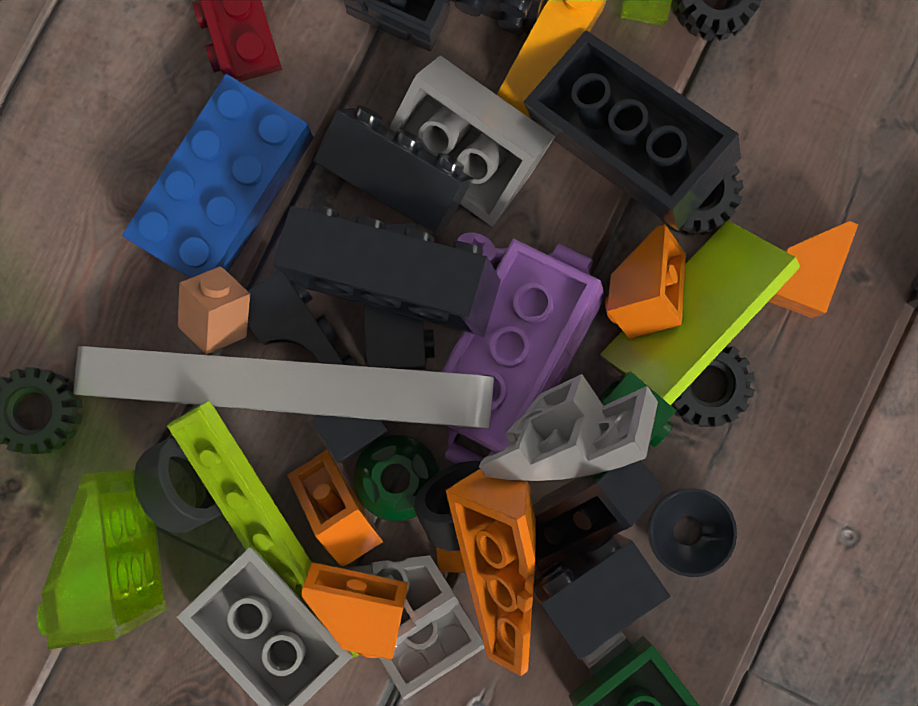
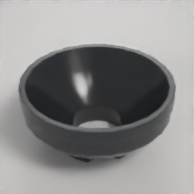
[647,488,737,577]

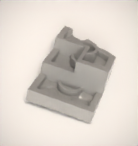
[479,374,658,481]
[335,555,485,700]

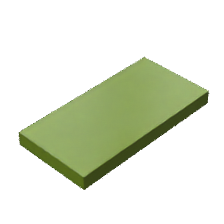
[600,221,800,405]

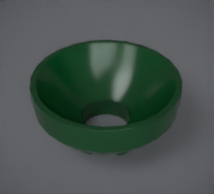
[354,435,439,521]

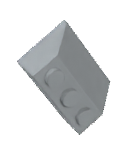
[389,55,555,227]
[177,546,354,706]

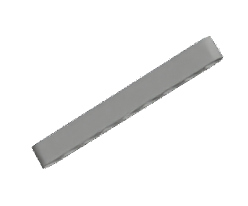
[73,346,494,429]

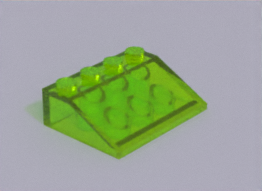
[37,470,167,650]

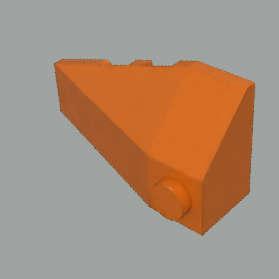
[446,469,536,676]

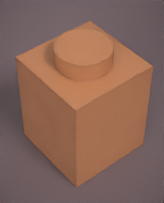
[178,266,250,355]

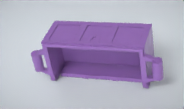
[441,239,605,464]

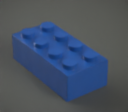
[121,74,314,278]

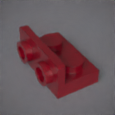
[192,0,283,82]

